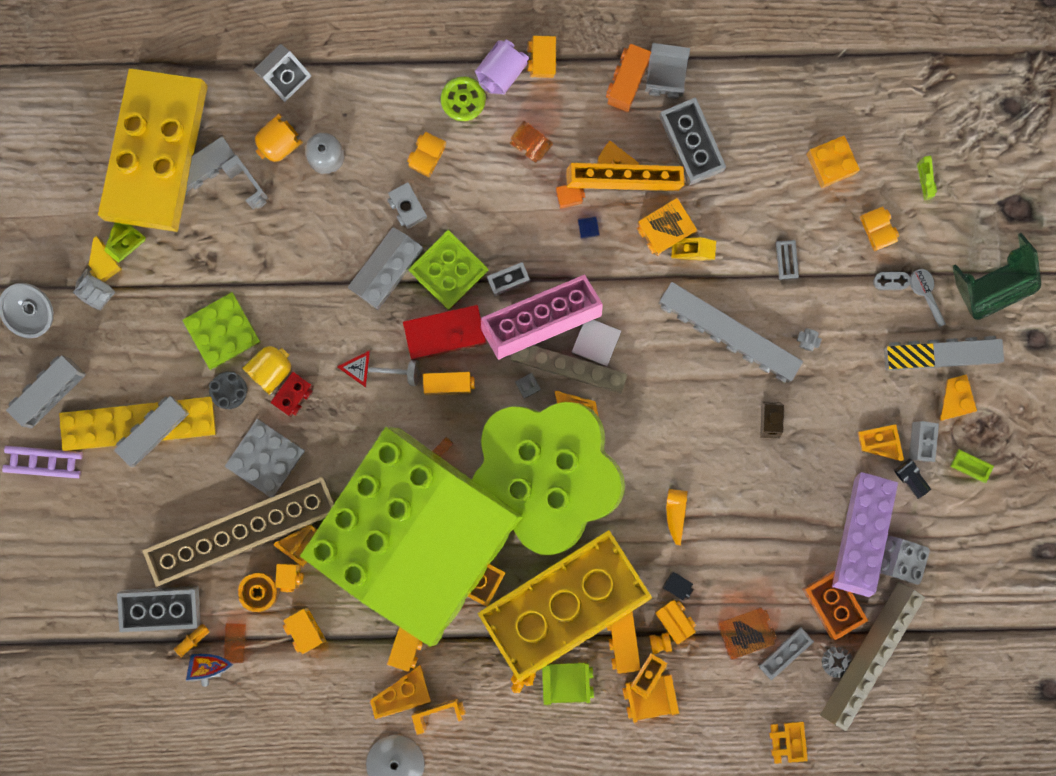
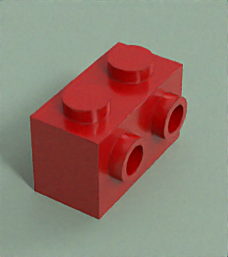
[270,372,313,417]

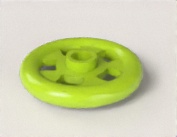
[441,76,486,121]

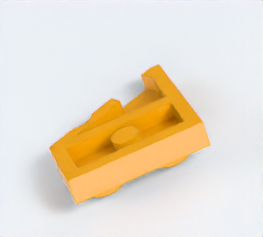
[939,374,977,421]

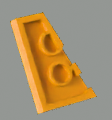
[370,665,432,719]

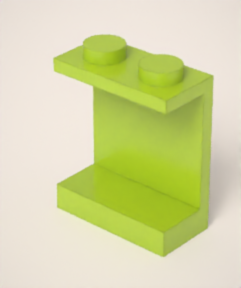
[542,663,594,705]

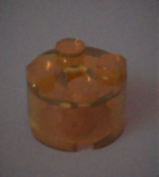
[510,121,554,163]

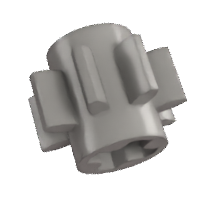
[797,328,822,351]

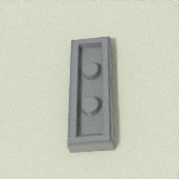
[758,627,814,680]

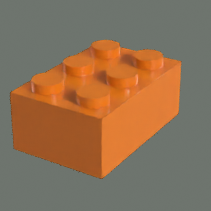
[606,43,651,112]
[802,569,868,640]

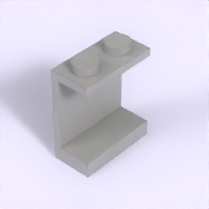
[645,43,690,99]
[221,155,268,209]

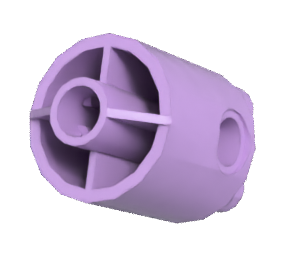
[475,39,529,94]

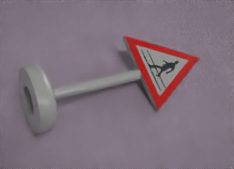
[337,351,420,388]

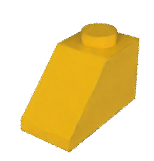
[89,236,122,282]
[671,237,716,261]

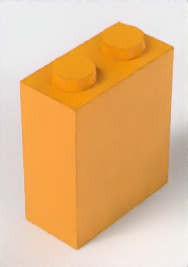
[423,372,475,396]

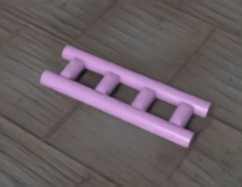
[2,446,83,478]

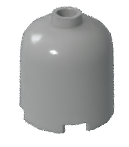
[305,133,344,174]

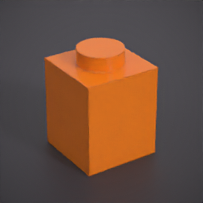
[556,185,585,209]

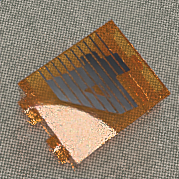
[717,607,777,660]

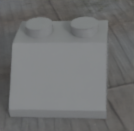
[254,44,311,102]

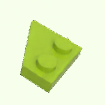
[917,155,937,200]

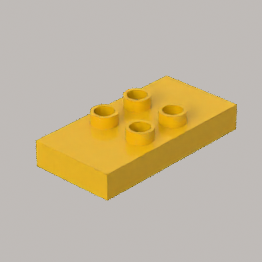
[98,68,208,232]
[477,530,652,682]

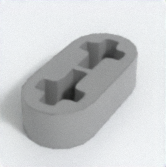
[873,272,910,290]

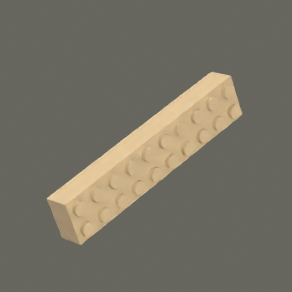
[142,477,335,587]

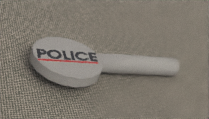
[910,269,946,327]

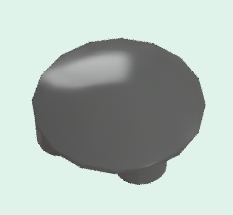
[209,372,247,410]

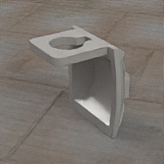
[73,268,116,311]

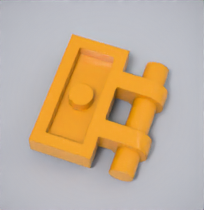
[769,721,808,764]

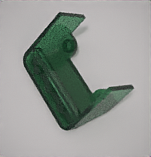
[953,233,1042,320]

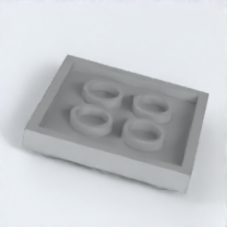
[225,419,305,498]

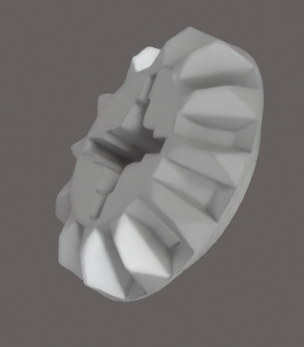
[822,646,853,678]

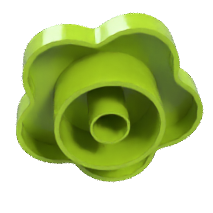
[472,402,625,555]

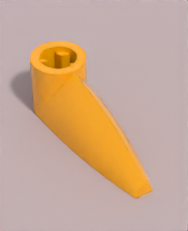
[666,489,688,546]

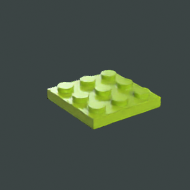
[408,230,489,311]
[182,292,261,370]

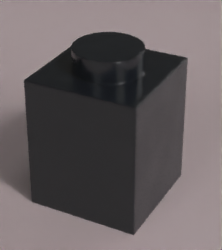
[662,571,694,600]

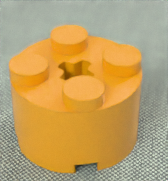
[238,573,280,612]

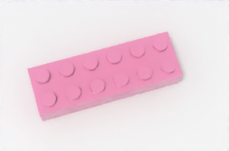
[481,275,603,360]

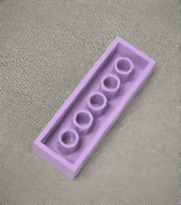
[832,472,898,597]

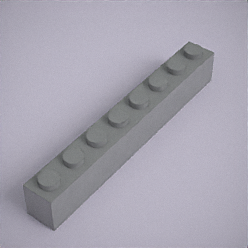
[659,282,803,383]

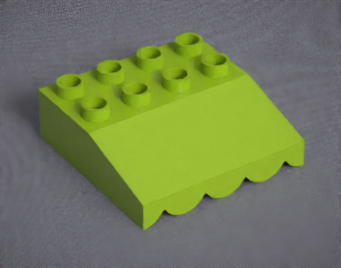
[300,427,523,647]

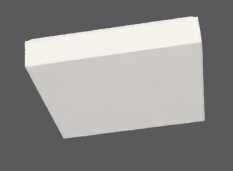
[572,320,621,367]

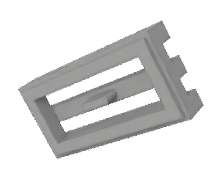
[776,240,799,280]

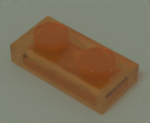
[224,623,246,663]

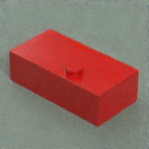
[403,305,486,360]

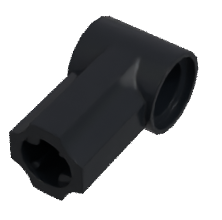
[894,458,931,499]

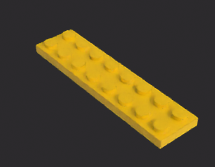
[59,397,216,451]

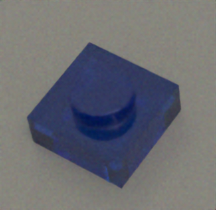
[578,216,600,239]

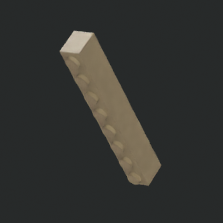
[820,582,925,731]

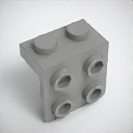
[880,536,930,585]

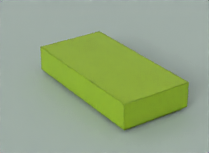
[950,449,994,483]

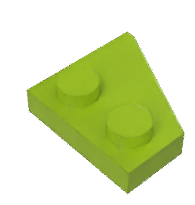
[104,222,146,263]

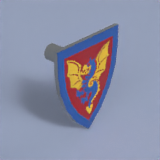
[186,654,233,687]

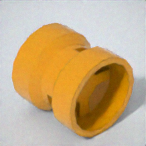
[649,632,672,655]

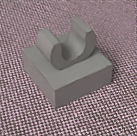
[515,373,541,399]

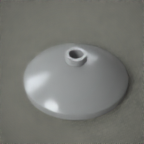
[0,283,54,338]
[366,735,424,776]

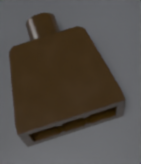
[760,401,784,439]

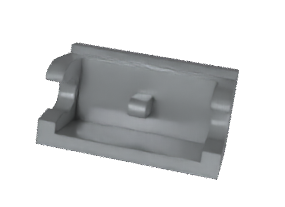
[909,421,939,462]

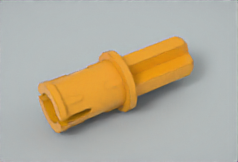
[174,624,209,657]

